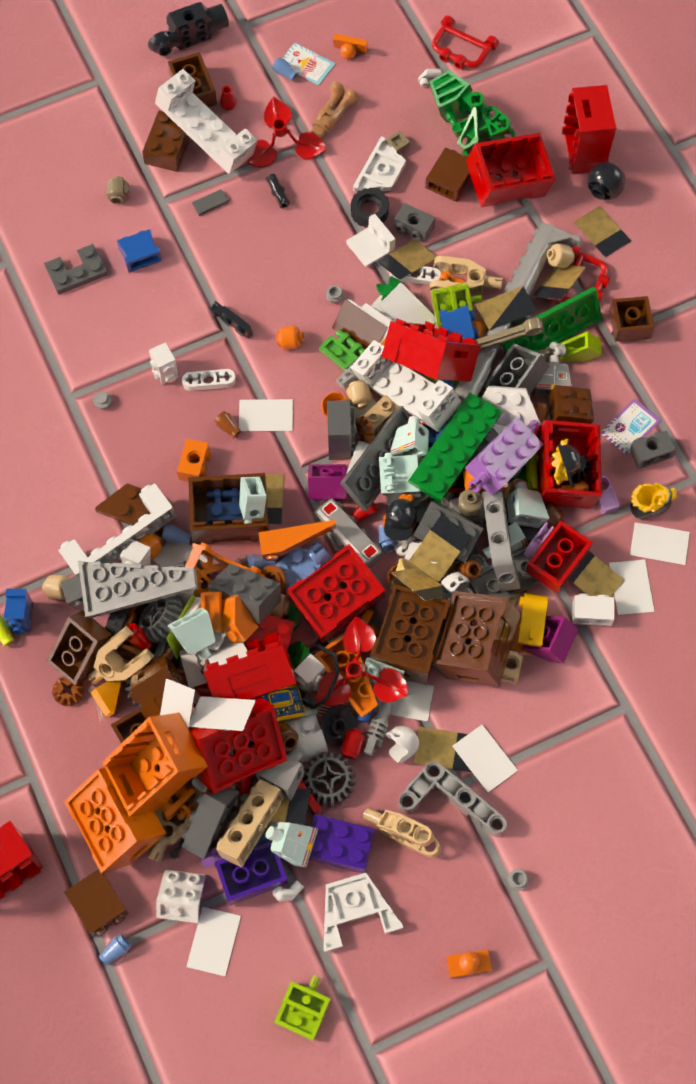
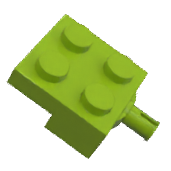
[430,283,483,326]
[274,975,331,1041]

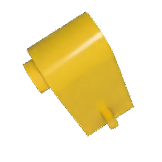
[518,593,548,647]

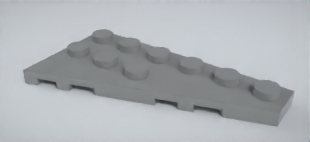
[78,561,199,619]

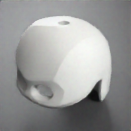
[440,572,473,601]
[386,726,419,763]

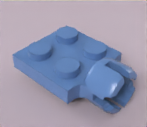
[275,542,330,590]

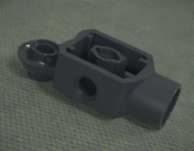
[148,2,229,56]

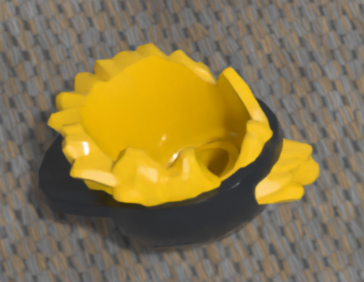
[552,439,582,488]
[630,483,678,519]

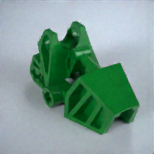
[429,70,516,156]

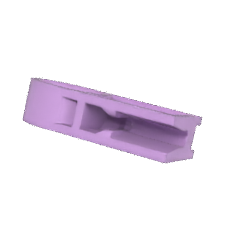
[597,475,620,515]
[524,522,554,559]

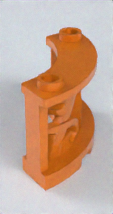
[185,543,266,595]

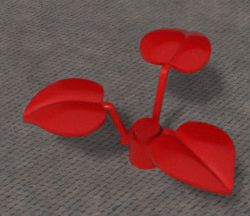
[247,97,326,167]
[315,617,408,705]

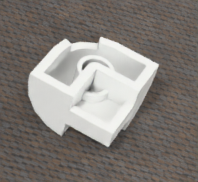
[286,714,329,762]

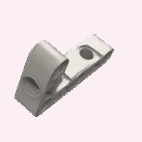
[482,488,521,592]
[398,761,507,837]

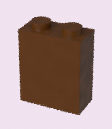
[425,147,471,202]
[64,869,128,937]

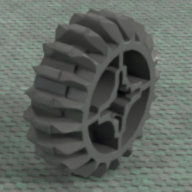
[137,595,185,644]
[302,752,356,807]

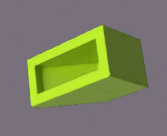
[559,331,602,361]

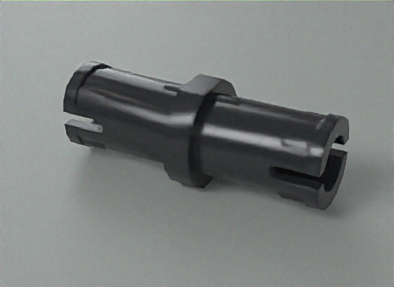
[266,173,290,208]

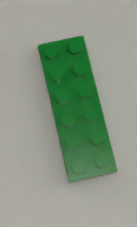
[502,287,602,355]
[408,392,503,503]

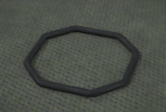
[301,645,340,709]

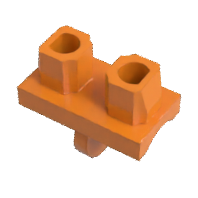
[161,785,196,822]

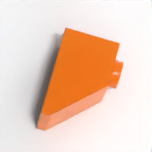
[222,595,258,643]

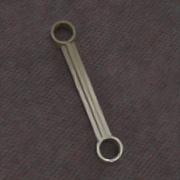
[476,318,544,350]

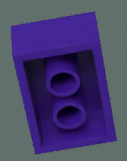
[308,814,375,874]
[214,841,288,906]

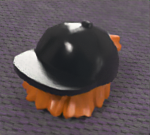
[382,494,418,541]

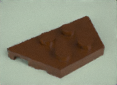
[95,483,163,537]

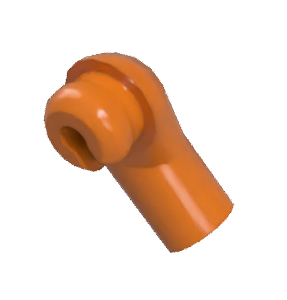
[439,271,465,283]
[561,481,589,491]

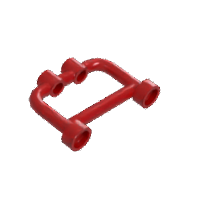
[432,15,499,69]
[549,245,610,303]

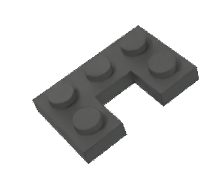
[44,244,108,295]

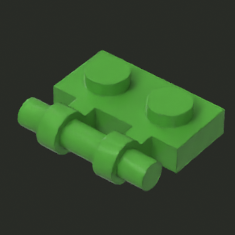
[319,329,365,371]

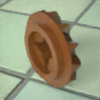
[355,415,376,444]
[261,565,288,594]
[52,677,84,706]

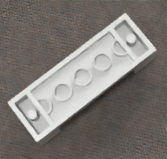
[155,69,258,174]
[350,340,462,432]
[58,483,177,576]

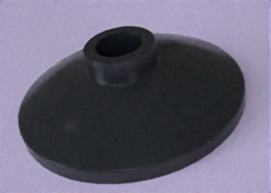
[321,706,357,747]

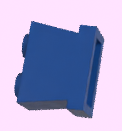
[117,229,162,273]
[439,305,479,340]
[4,589,33,634]

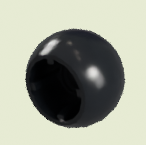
[587,162,626,200]

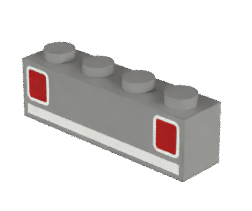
[314,498,382,568]

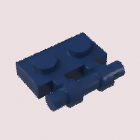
[207,488,245,523]

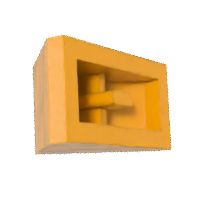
[91,680,121,717]

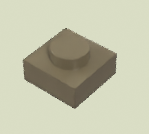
[386,131,410,154]

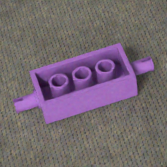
[465,417,544,496]

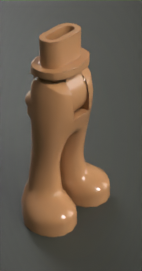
[310,81,359,139]

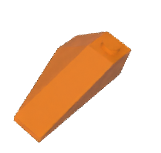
[258,520,336,561]
[314,634,378,718]

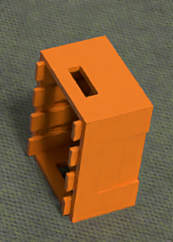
[102,712,207,817]
[64,768,166,873]

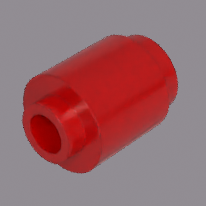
[341,728,365,760]

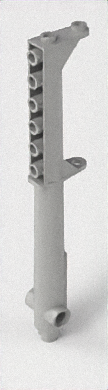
[438,222,582,434]

